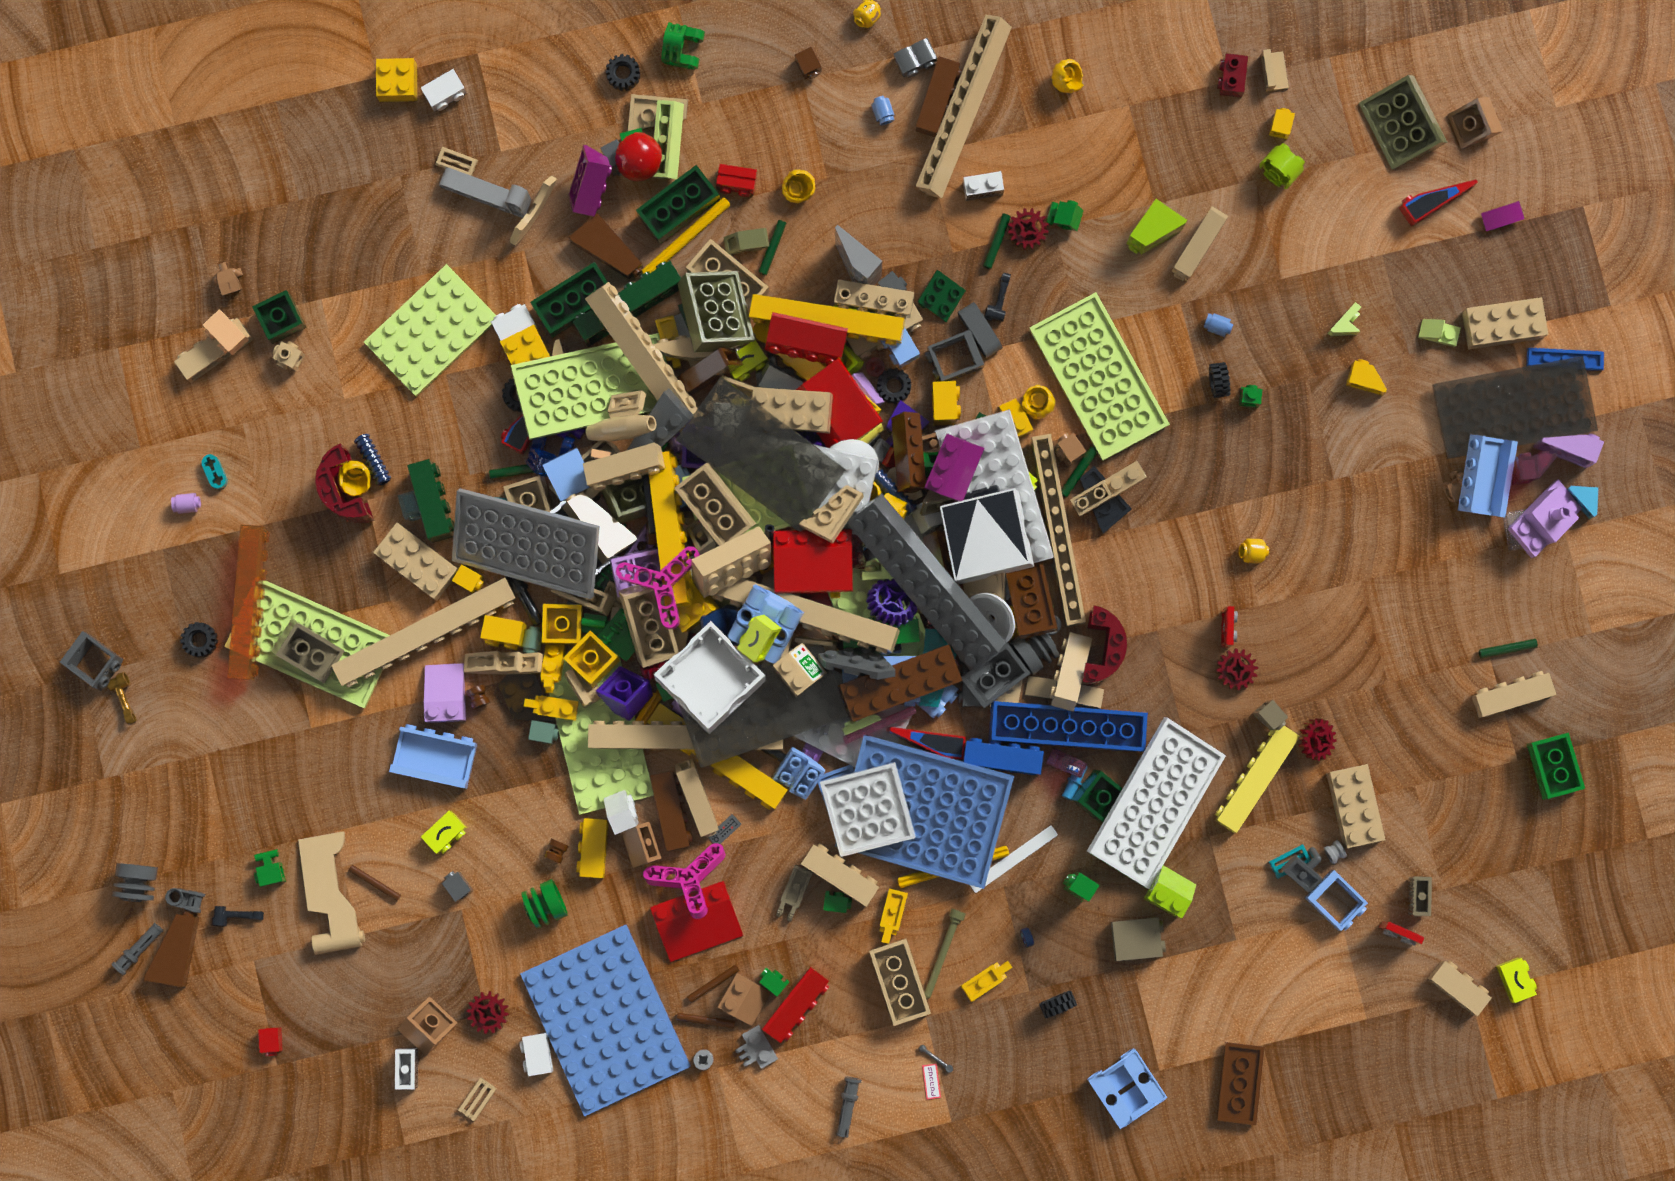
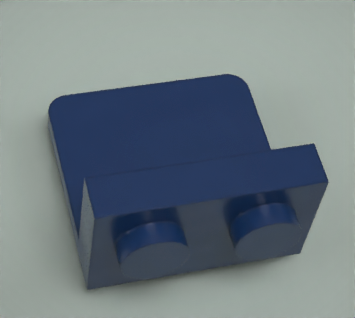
[700,605,741,646]

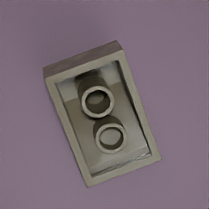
[271,618,345,683]

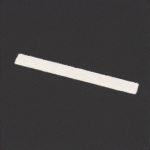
[970,825,1058,893]

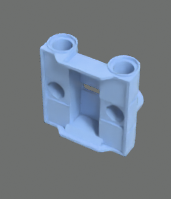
[728,584,804,663]
[1087,1048,1167,1129]

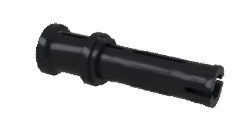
[504,576,542,627]

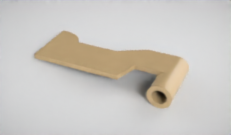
[298,831,365,955]

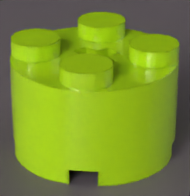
[1259,143,1305,189]

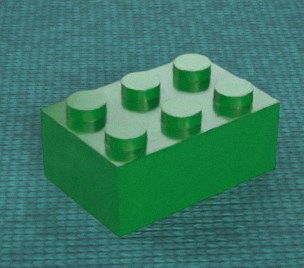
[1526,733,1585,800]

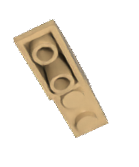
[653,335,732,361]
[1070,461,1147,516]

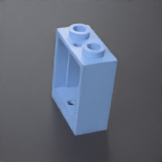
[1305,870,1368,931]

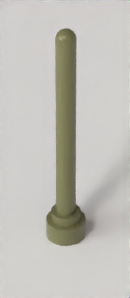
[924,908,966,999]

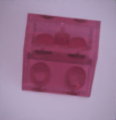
[1512,451,1557,485]

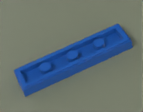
[1526,348,1604,371]

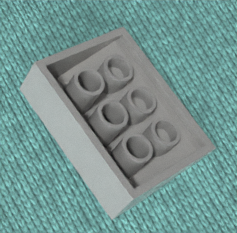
[835,225,882,285]

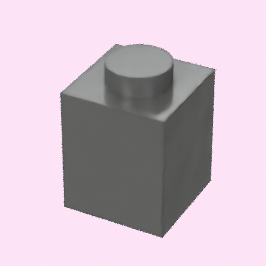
[442,871,473,902]

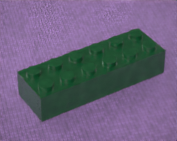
[573,261,681,347]

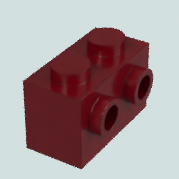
[1217,53,1248,98]

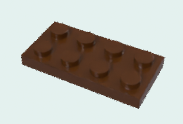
[1006,561,1058,639]
[1217,1042,1265,1125]

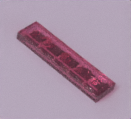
[842,706,917,744]

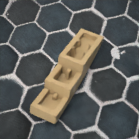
[463,651,543,674]

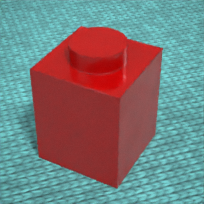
[258,1027,283,1056]

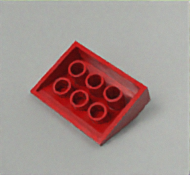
[796,358,883,448]
[774,529,853,594]
[650,881,744,962]

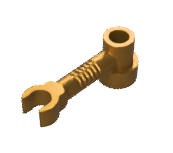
[107,671,137,724]

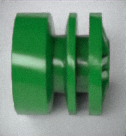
[521,879,568,929]

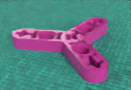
[616,546,700,629]
[643,843,726,919]

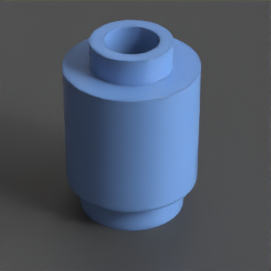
[871,96,895,126]
[1204,313,1233,337]

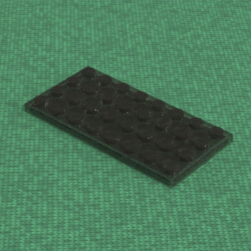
[1432,356,1598,459]
[676,377,847,532]
[678,645,848,768]

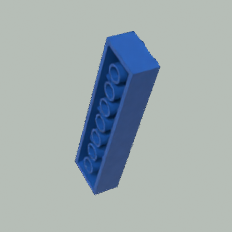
[988,701,1148,752]

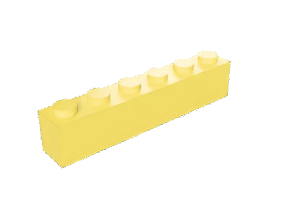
[1215,726,1299,833]

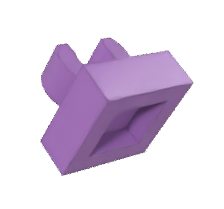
[802,743,823,763]

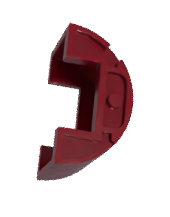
[315,443,375,523]
[1081,605,1127,686]

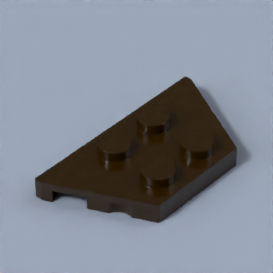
[498,673,556,722]

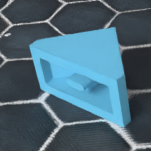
[1566,486,1598,519]

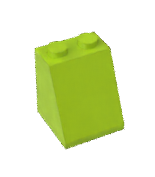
[1126,199,1187,254]
[1143,865,1196,919]

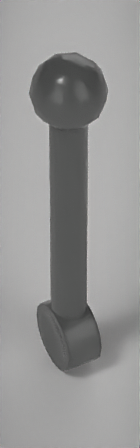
[919,1045,953,1073]

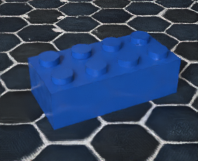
[962,738,1044,776]

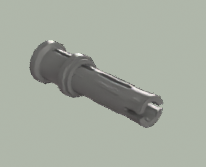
[112,922,163,975]
[836,1076,862,1138]

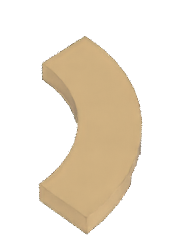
[510,176,557,246]

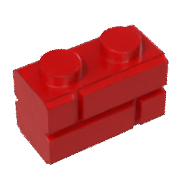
[716,164,757,197]

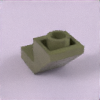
[723,228,769,256]

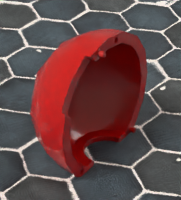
[615,132,662,181]

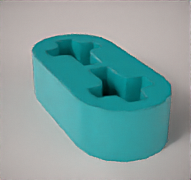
[201,454,228,490]

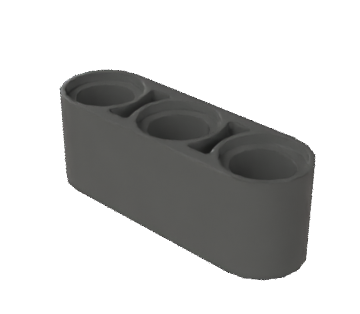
[957,302,1003,358]

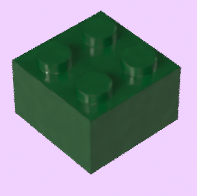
[252,290,307,344]
[1071,769,1123,824]

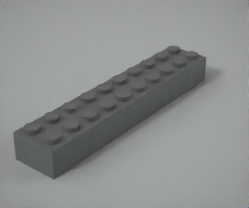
[847,493,1006,671]

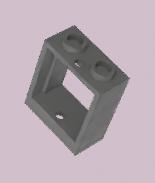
[925,330,984,382]
[60,631,124,691]

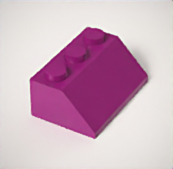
[568,145,612,216]
[925,433,985,501]

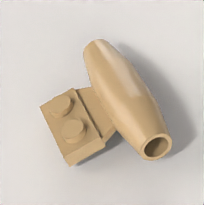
[586,390,656,442]

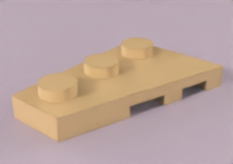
[628,94,688,131]

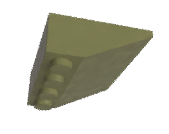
[1359,75,1448,170]
[678,271,755,353]

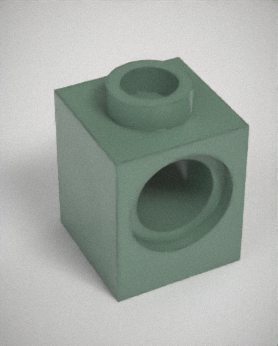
[528,720,559,744]

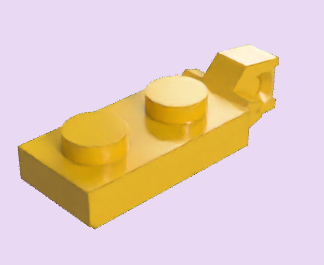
[655,315,681,370]
[541,644,566,693]
[524,696,579,721]
[879,888,908,944]
[960,961,1013,1002]

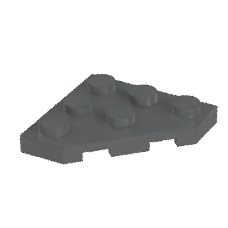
[818,646,895,680]

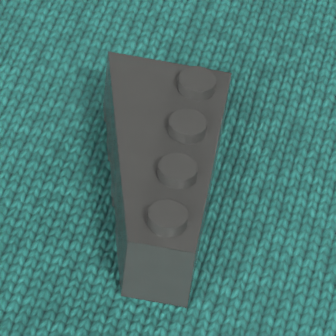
[627,388,695,450]

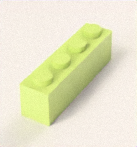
[653,100,684,180]

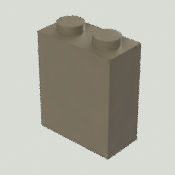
[1111,917,1166,961]

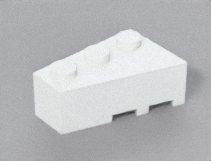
[604,790,639,835]

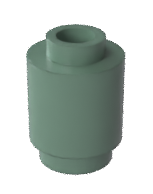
[522,626,542,653]

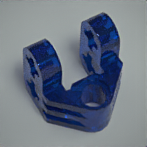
[526,436,575,477]

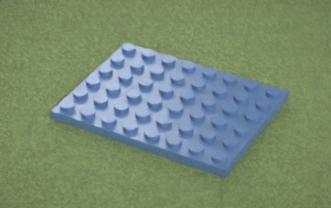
[835,735,1014,889]
[520,924,691,1116]

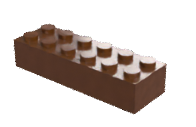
[838,644,962,722]

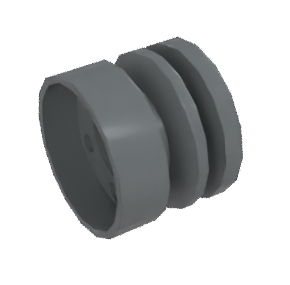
[1010,633,1060,675]
[112,863,158,902]

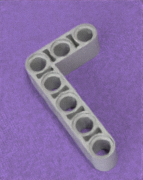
[439,167,532,218]

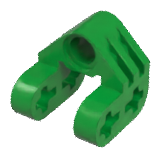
[661,22,705,70]

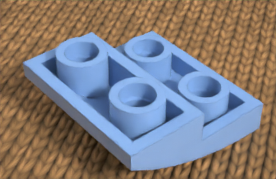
[543,448,589,501]
[773,747,825,800]

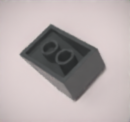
[961,642,1030,708]

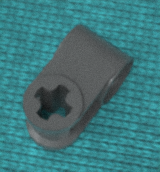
[165,888,206,913]

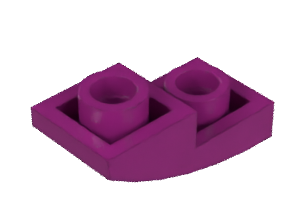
[1481,201,1525,231]

